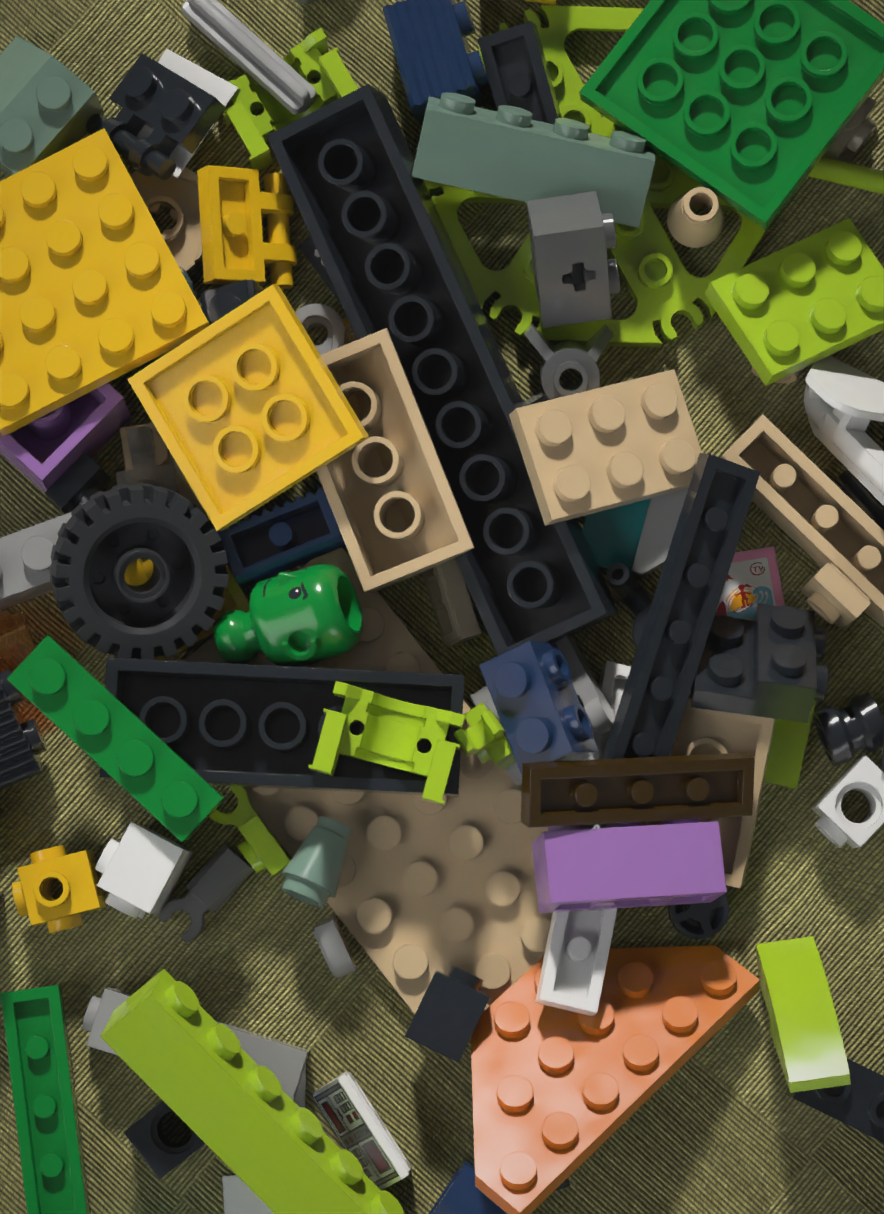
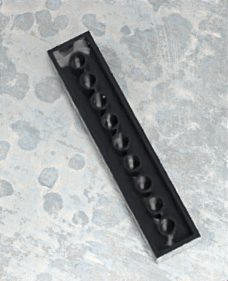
[267,84,619,656]

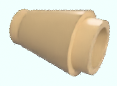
[667,187,724,248]

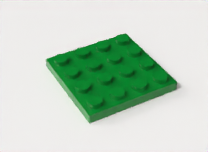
[579,0,884,230]

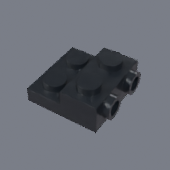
[691,603,828,723]

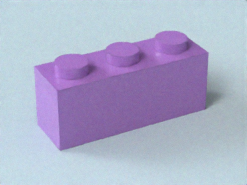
[532,819,727,913]

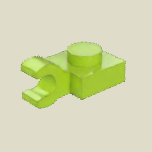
[454,702,516,770]
[209,786,291,877]

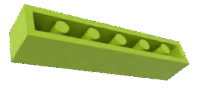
[100,969,404,1214]

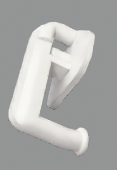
[804,356,884,506]

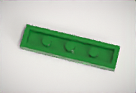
[7,635,225,843]
[0,984,90,1214]

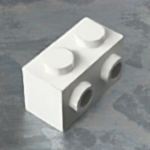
[95,822,194,919]

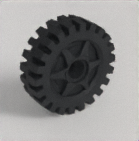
[50,483,229,660]

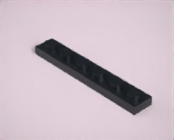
[602,453,760,759]

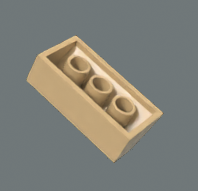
[317,328,475,593]

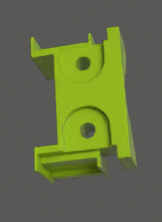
[223,28,358,171]
[308,681,465,806]

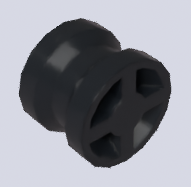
[667,894,729,939]

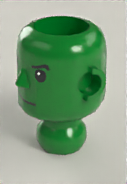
[214,564,363,667]

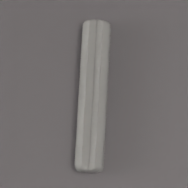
[181,0,317,114]

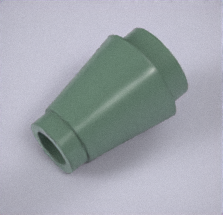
[281,816,352,909]

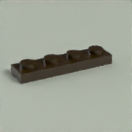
[521,753,755,828]

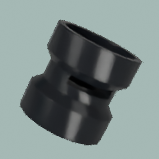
[813,692,884,767]

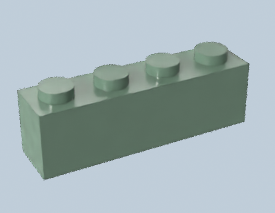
[411,92,656,228]

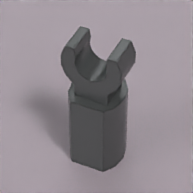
[159,843,254,943]

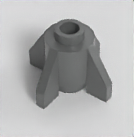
[524,324,614,406]

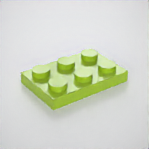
[704,218,884,386]

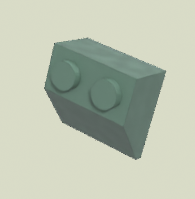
[0,36,103,177]

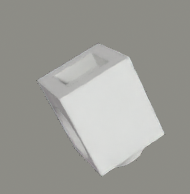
[811,755,884,848]

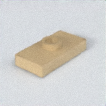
[800,562,871,630]

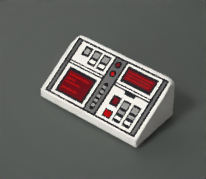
[313,1071,411,1190]

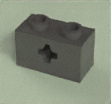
[526,191,620,328]

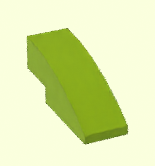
[756,936,851,1093]

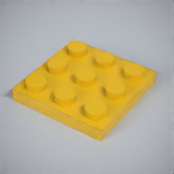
[127,284,370,531]

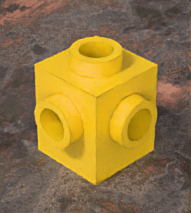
[12,845,107,934]

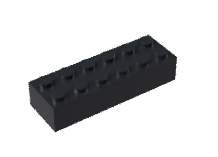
[100,658,464,797]

